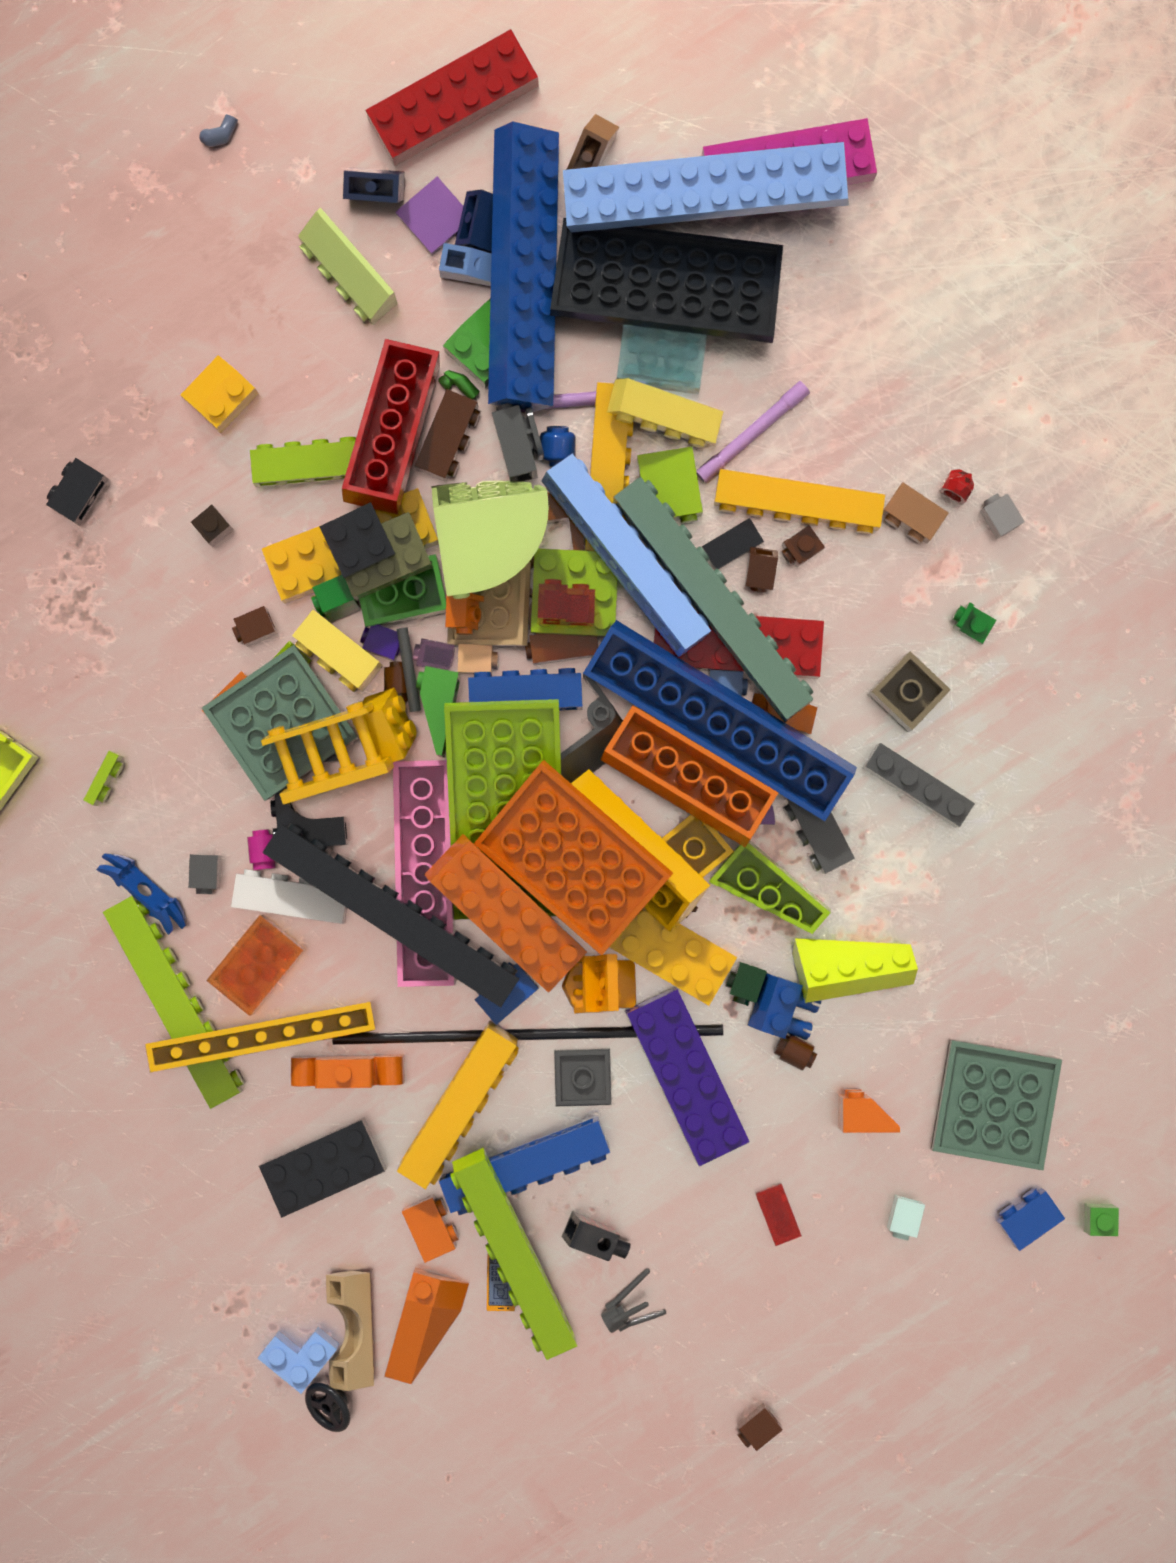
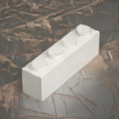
[231,869,347,924]

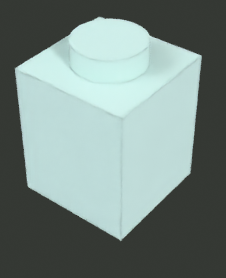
[887,1195,925,1240]

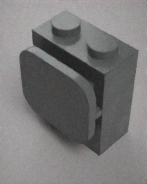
[492,403,544,482]

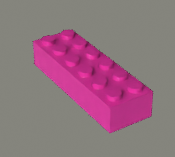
[702,118,877,185]

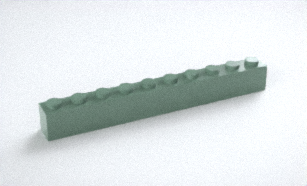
[613,476,814,723]

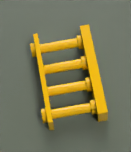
[261,701,394,805]

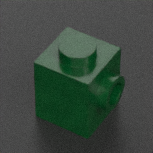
[725,961,767,1006]

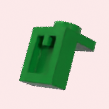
[952,602,997,645]

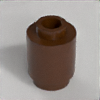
[384,661,408,701]
[774,1034,817,1071]

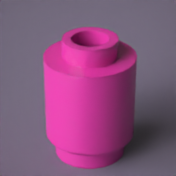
[247,829,275,870]

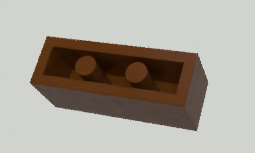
[414,389,481,482]

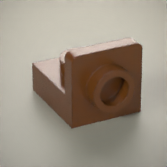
[781,525,825,568]

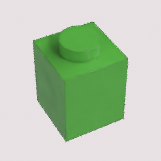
[1084,1204,1119,1236]

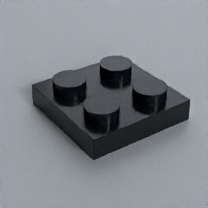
[319,502,396,579]

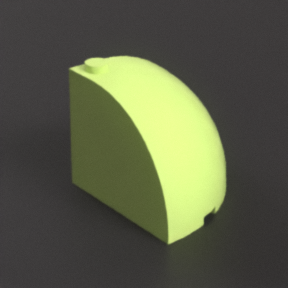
[431,480,549,599]

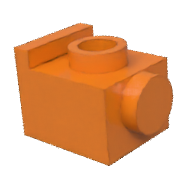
[445,593,484,635]

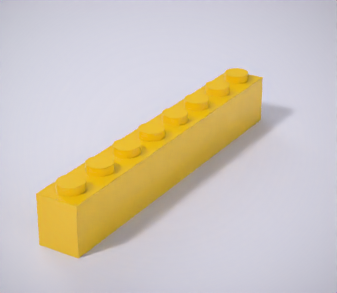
[145,1002,375,1073]

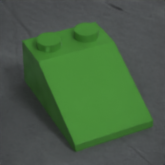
[443,299,490,388]
[359,554,446,627]
[416,666,461,758]

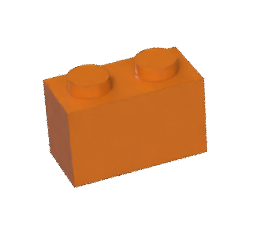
[402,1195,459,1263]

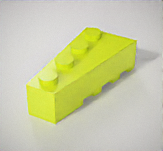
[792,938,918,1003]

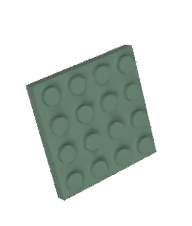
[202,644,358,801]
[932,1040,1062,1171]

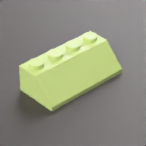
[298,208,398,325]

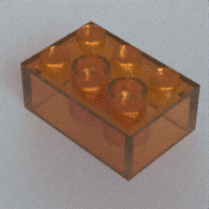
[206,914,307,1016]

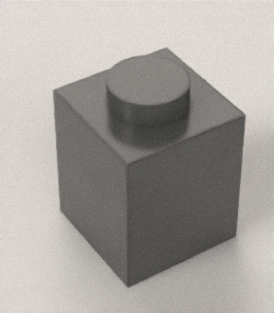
[188,854,221,894]

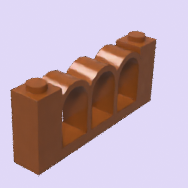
[525,492,598,665]

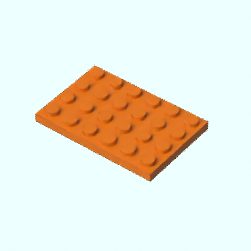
[474,760,673,956]

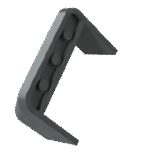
[561,674,623,783]

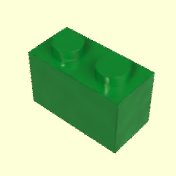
[311,575,361,623]

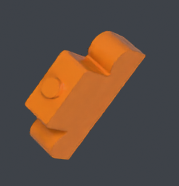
[291,1055,405,1088]

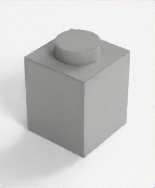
[980,493,1025,539]

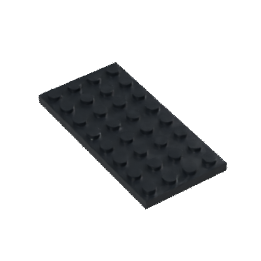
[550,218,783,343]

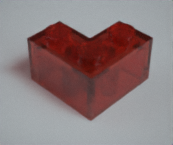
[537,579,595,626]

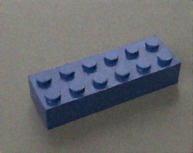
[439,1116,610,1215]

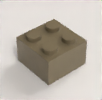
[868,651,951,732]

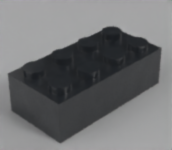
[259,1117,387,1218]

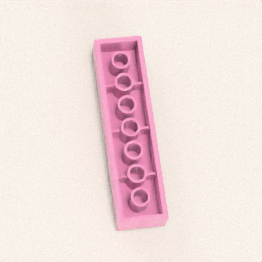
[393,760,456,987]

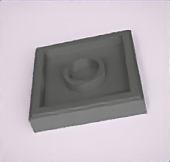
[554,1048,612,1107]

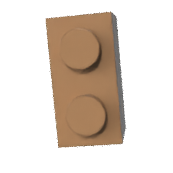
[883,482,949,544]

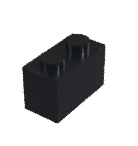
[46,458,108,525]

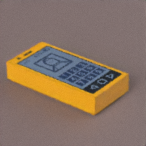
[487,1254,515,1311]

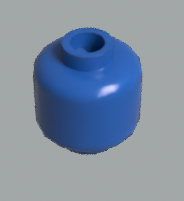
[540,426,576,467]

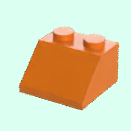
[838,1089,900,1133]

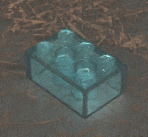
[617,325,707,394]

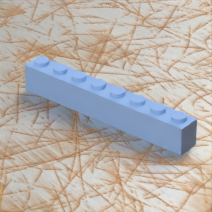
[541,453,711,657]

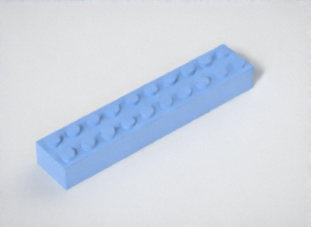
[563,142,849,232]

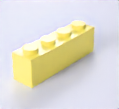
[607,378,724,448]

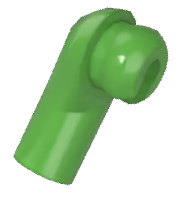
[438,370,480,399]

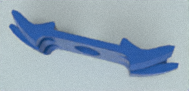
[96,853,186,935]

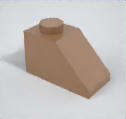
[566,114,619,170]

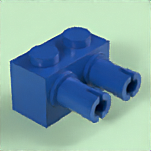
[748,973,821,1040]

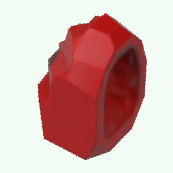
[939,469,974,504]

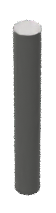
[397,627,421,712]

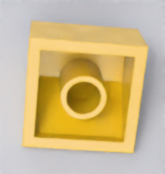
[180,355,259,433]

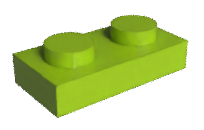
[83,751,124,806]

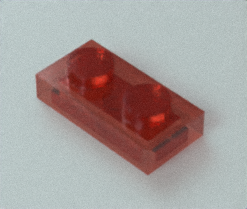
[755,1183,802,1246]

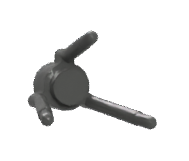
[601,1269,666,1333]

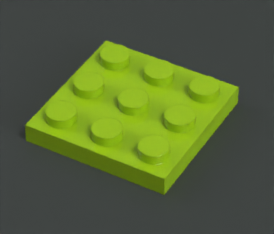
[531,548,618,637]

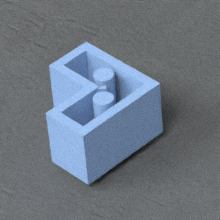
[257,1327,340,1394]

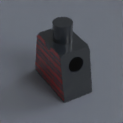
[561,1211,631,1261]

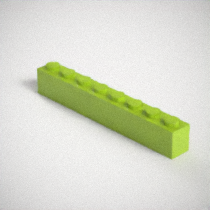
[103,896,244,1109]
[450,1148,577,1360]

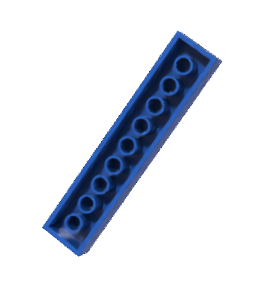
[488,121,559,412]
[583,620,857,821]

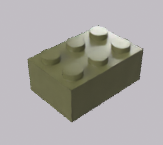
[345,512,433,600]

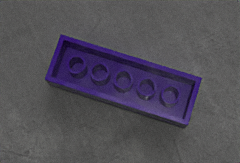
[625,987,750,1167]

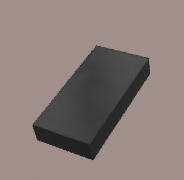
[702,518,764,569]

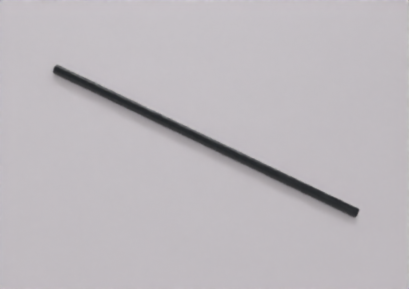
[332,1024,723,1045]

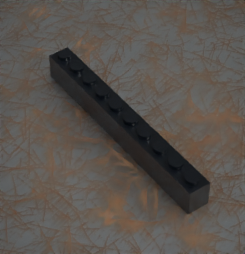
[262,823,520,1008]

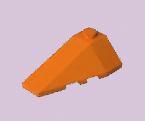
[384,1267,469,1384]

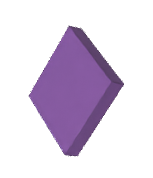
[395,176,463,255]

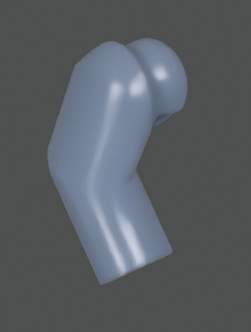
[199,114,238,147]

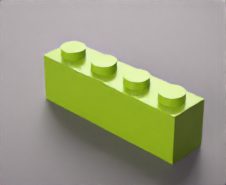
[250,437,356,487]

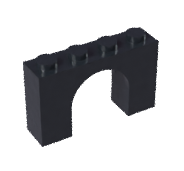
[270,754,348,847]

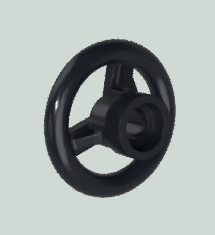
[305,1383,350,1432]

